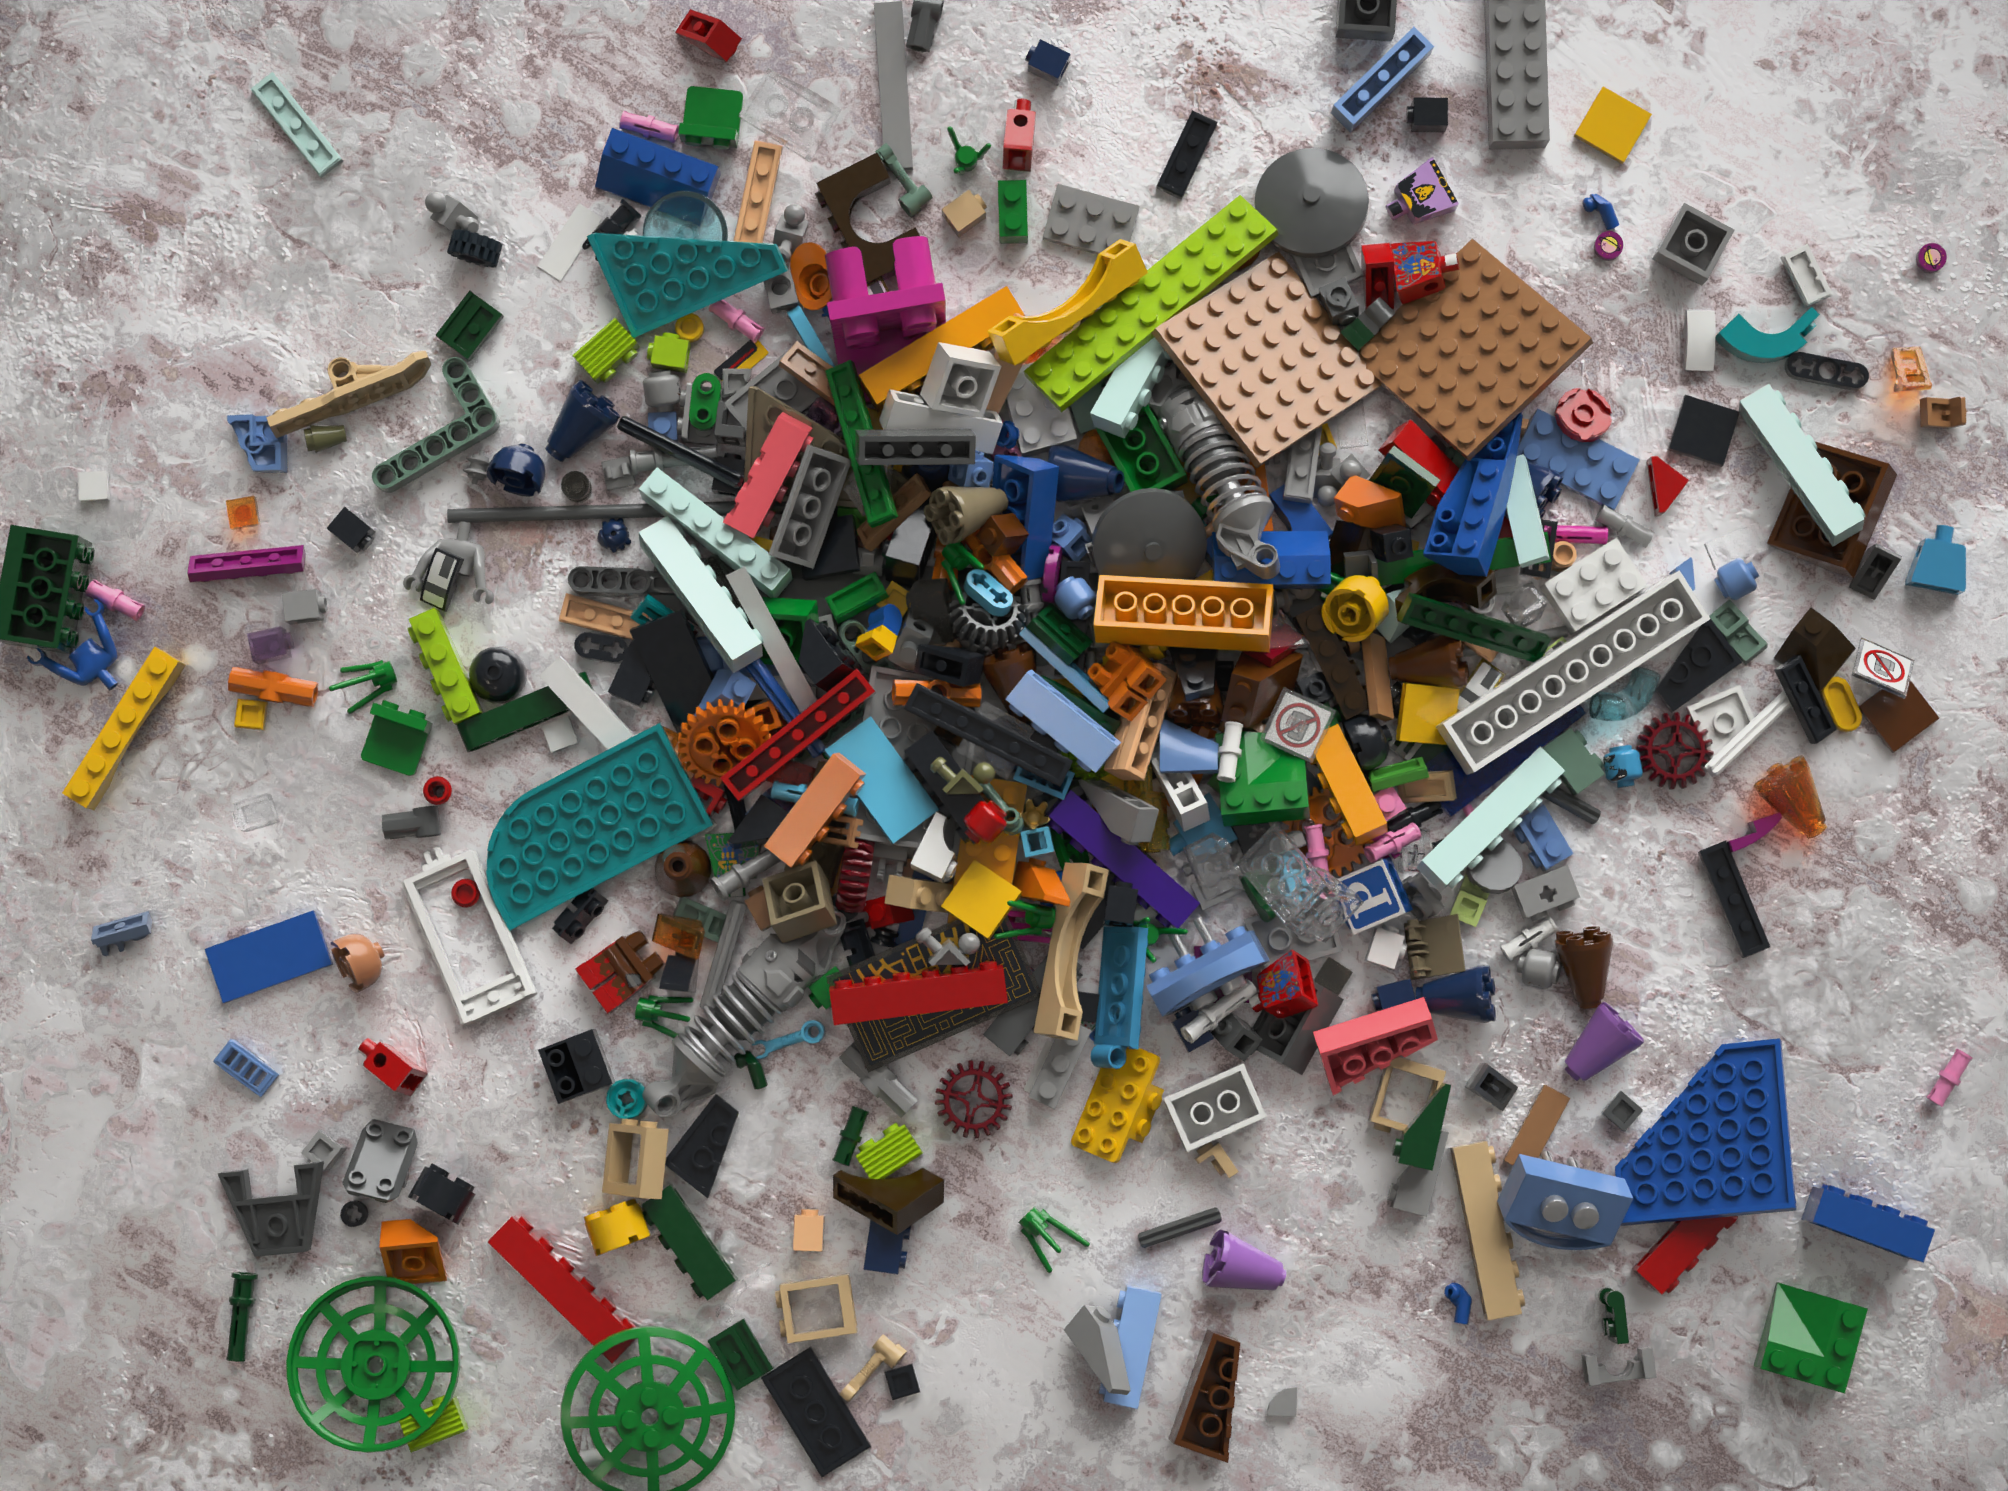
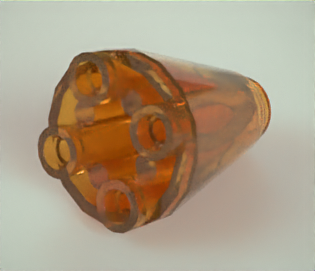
[1754,755,1827,839]

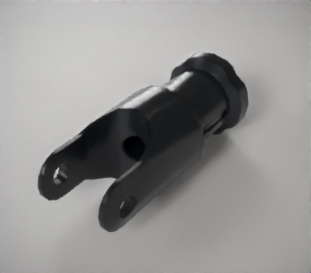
[582,199,641,261]

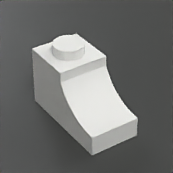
[910,812,958,883]

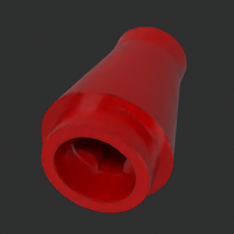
[423,776,452,805]

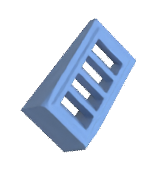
[213,1039,280,1097]

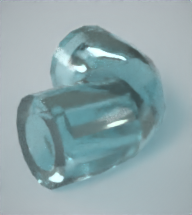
[1589,667,1661,721]

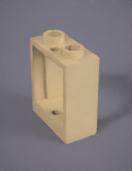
[1368,1057,1446,1133]
[602,1119,669,1199]
[775,1273,858,1343]

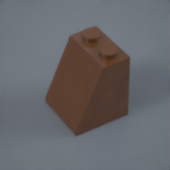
[1221,652,1304,728]

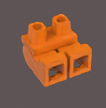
[1087,642,1167,721]

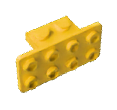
[1071,1047,1164,1163]

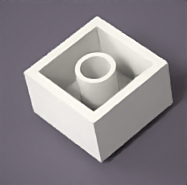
[920,342,1002,418]

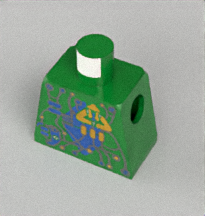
[705,833,761,897]

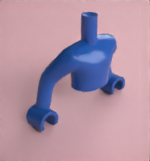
[27,599,118,690]

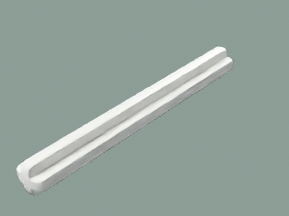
[1705,690,1791,777]

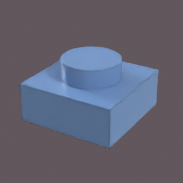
[648,411,678,441]

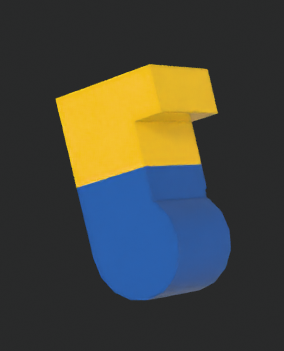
[855,604,902,661]

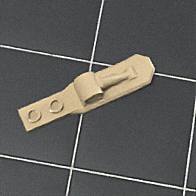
[266,351,431,438]

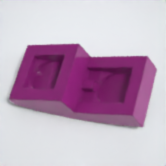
[1727,812,1782,852]

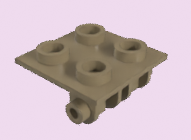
[1404,914,1466,980]

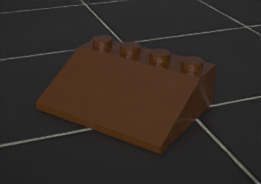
[1767,442,1897,579]

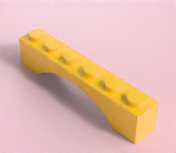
[987,239,1148,365]
[62,647,186,810]

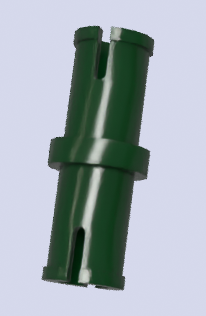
[832,1106,869,1167]

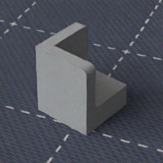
[301,1130,347,1171]

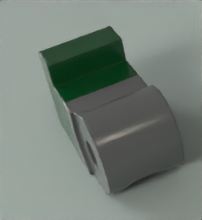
[1340,297,1396,351]

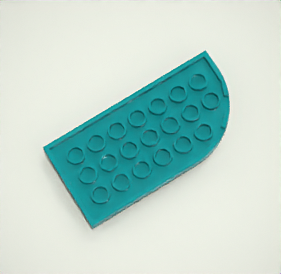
[486,723,714,931]

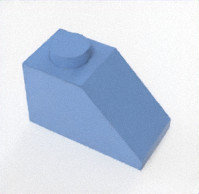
[694,669,756,731]

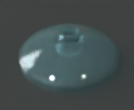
[643,191,728,241]

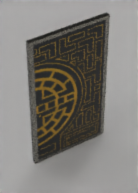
[826,915,1041,1073]

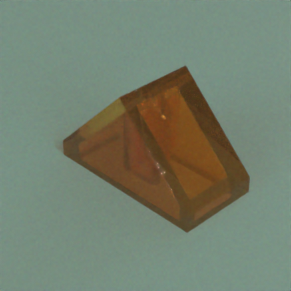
[652,913,705,960]

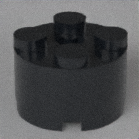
[408,1163,476,1225]

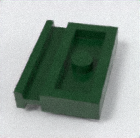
[436,290,504,361]
[1026,603,1093,666]
[708,1318,774,1391]

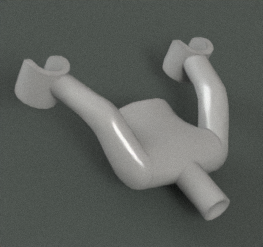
[403,522,494,604]

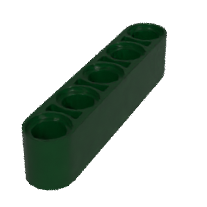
[457,672,594,752]

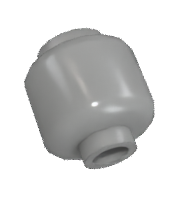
[643,370,681,412]
[1517,949,1562,989]

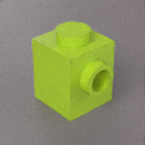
[647,332,691,373]

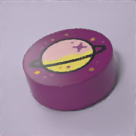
[1594,231,1624,261]
[1916,243,1947,273]

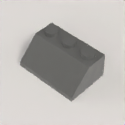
[1253,982,1344,1075]

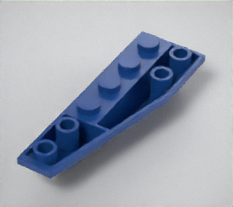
[1423,412,1523,577]

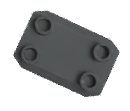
[342,1119,418,1203]

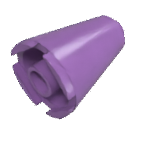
[1565,1002,1644,1081]
[1202,1230,1286,1290]

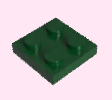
[1369,446,1440,519]

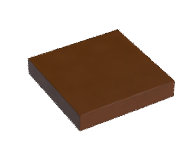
[1859,676,1939,753]

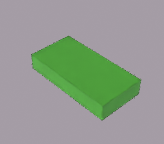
[1367,757,1429,792]

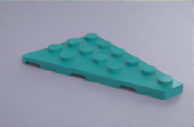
[587,233,788,338]

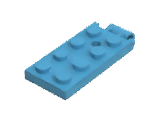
[1090,926,1148,1069]

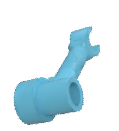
[752,1020,826,1059]

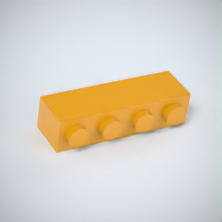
[1307,724,1388,846]

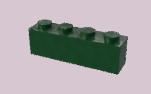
[642,1184,738,1301]

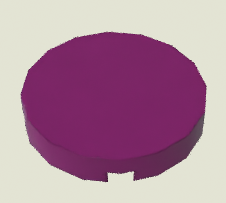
[1042,545,1063,603]

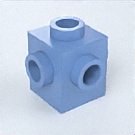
[948,450,994,488]
[1051,513,1092,561]

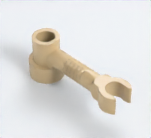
[839,1334,907,1402]

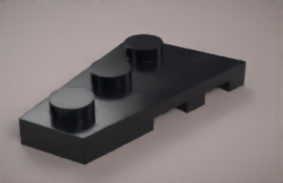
[1655,618,1742,713]
[1168,647,1218,702]
[665,1094,739,1198]

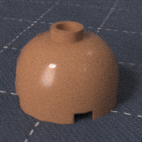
[331,934,384,993]

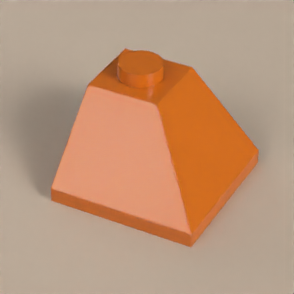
[1334,475,1407,529]
[379,1219,447,1284]

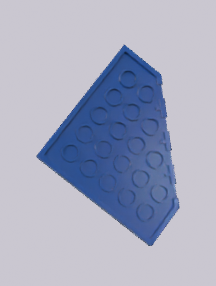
[1615,1038,1797,1226]

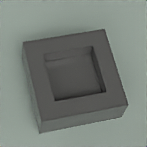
[1601,1091,1643,1132]

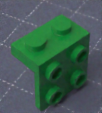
[678,86,743,150]
[361,700,433,776]

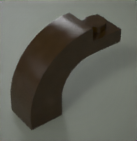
[1395,564,1497,625]

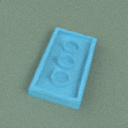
[824,716,939,844]

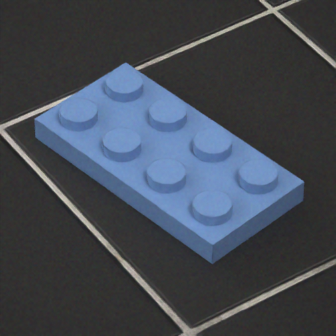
[1517,409,1640,510]

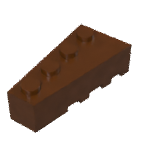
[1168,1329,1240,1463]

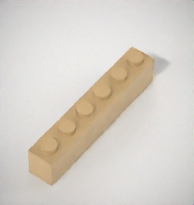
[1450,1141,1525,1320]

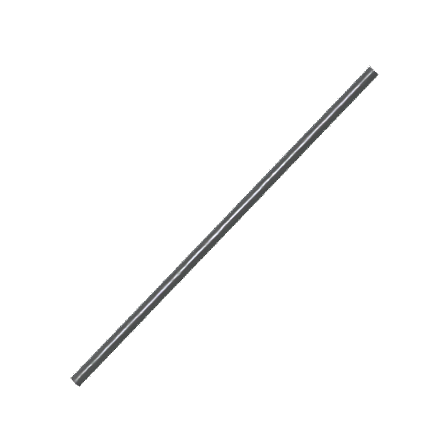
[447,501,920,523]

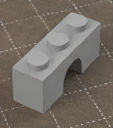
[1029,1025,1092,1109]

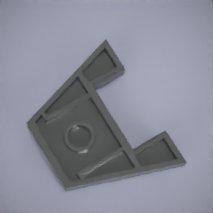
[217,1161,324,1257]

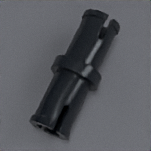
[1386,801,1443,832]

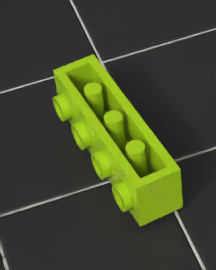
[407,607,484,725]

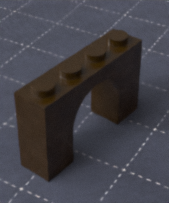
[815,153,920,286]

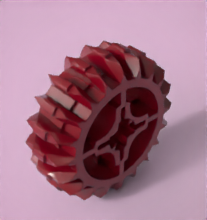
[1635,712,1714,790]
[836,838,875,913]
[935,1060,1013,1138]

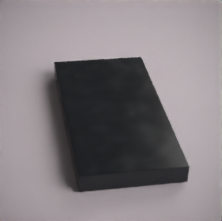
[630,609,714,733]
[761,1346,871,1477]

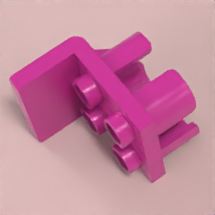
[825,236,946,405]

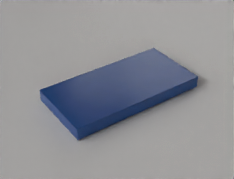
[205,910,333,1003]

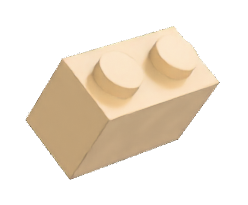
[885,875,953,913]

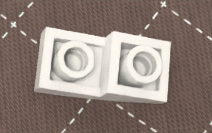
[1683,310,1716,371]

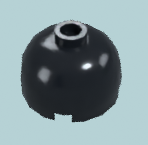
[469,647,527,704]
[1341,714,1393,773]

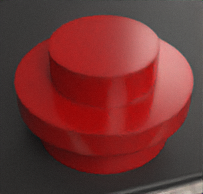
[451,879,481,908]

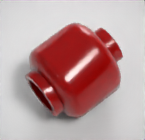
[964,800,1007,844]

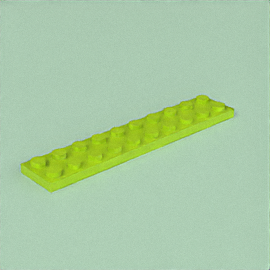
[1024,195,1278,413]

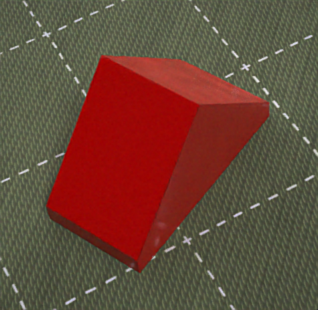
[1647,456,1689,517]

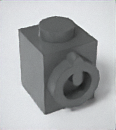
[1319,277,1359,326]
[1211,1013,1263,1062]

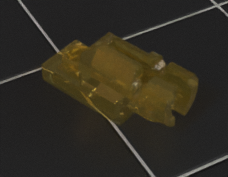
[1124,762,1171,853]

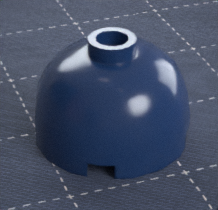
[487,444,546,497]

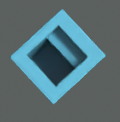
[1020,826,1054,858]

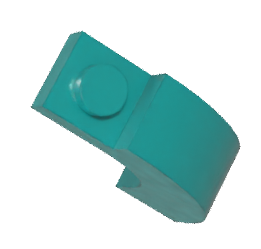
[1715,307,1820,363]

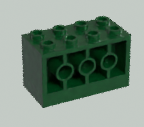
[0,525,95,654]

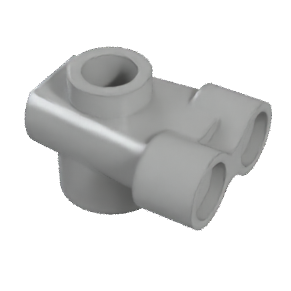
[1401,873,1444,921]

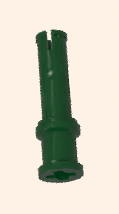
[226,1272,258,1362]

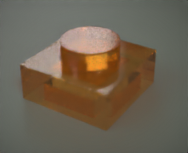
[226,496,261,530]

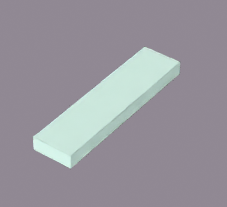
[251,72,343,178]
[1506,454,1550,568]

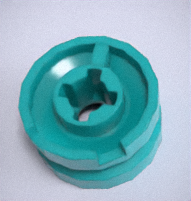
[606,1079,648,1119]

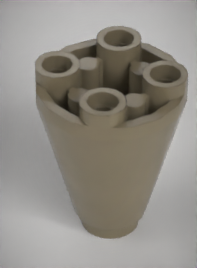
[924,486,1008,545]

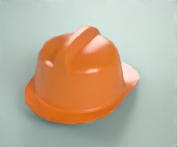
[790,242,832,311]

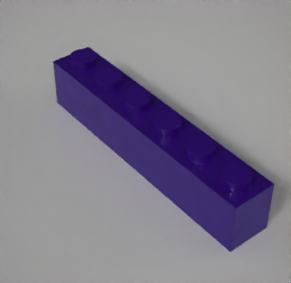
[1045,789,1200,928]

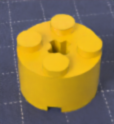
[1322,575,1389,642]
[584,1198,651,1256]

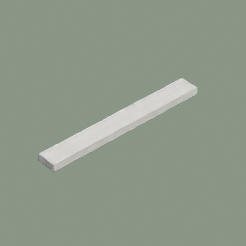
[539,656,717,844]

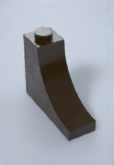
[833,1168,944,1235]

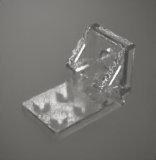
[1236,824,1364,943]

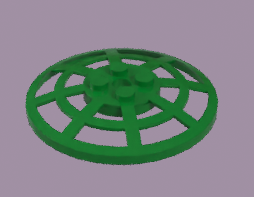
[286,1276,460,1453]
[560,1326,735,1491]

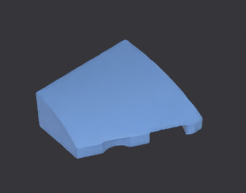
[227,414,287,473]
[1160,720,1219,774]

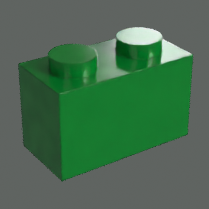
[998,180,1028,244]

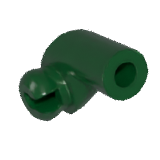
[734,1050,768,1089]

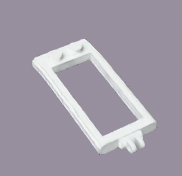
[401,846,537,1027]

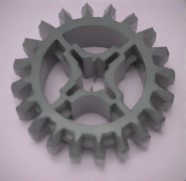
[948,582,1026,652]

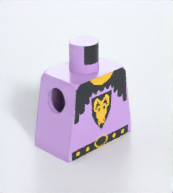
[1386,157,1459,224]

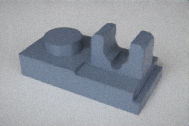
[91,911,152,956]

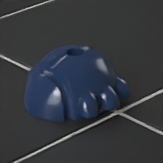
[597,518,631,553]

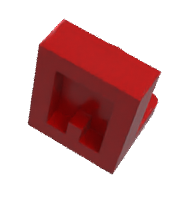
[691,774,727,817]

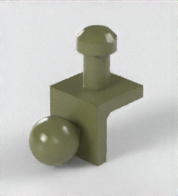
[930,757,995,795]

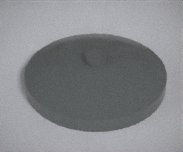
[1255,148,1369,258]
[1091,488,1207,580]

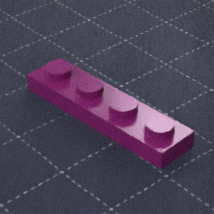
[187,545,306,582]

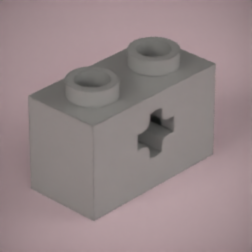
[1511,865,1580,922]

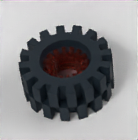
[447,229,503,268]

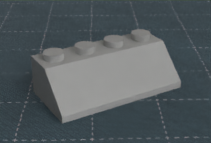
[769,445,851,568]

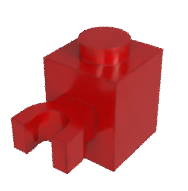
[862,896,914,929]

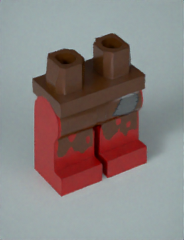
[575,930,665,1014]

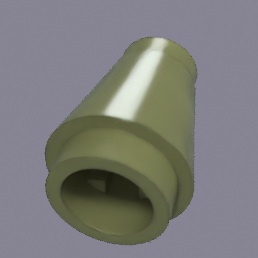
[303,425,347,453]

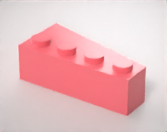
[723,412,814,538]
[1313,997,1438,1096]

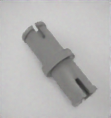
[1595,505,1654,548]

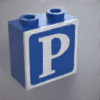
[1331,857,1413,935]

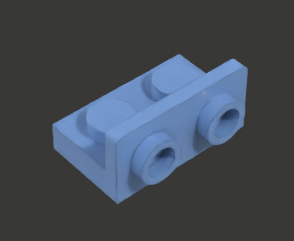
[1513,804,1574,871]

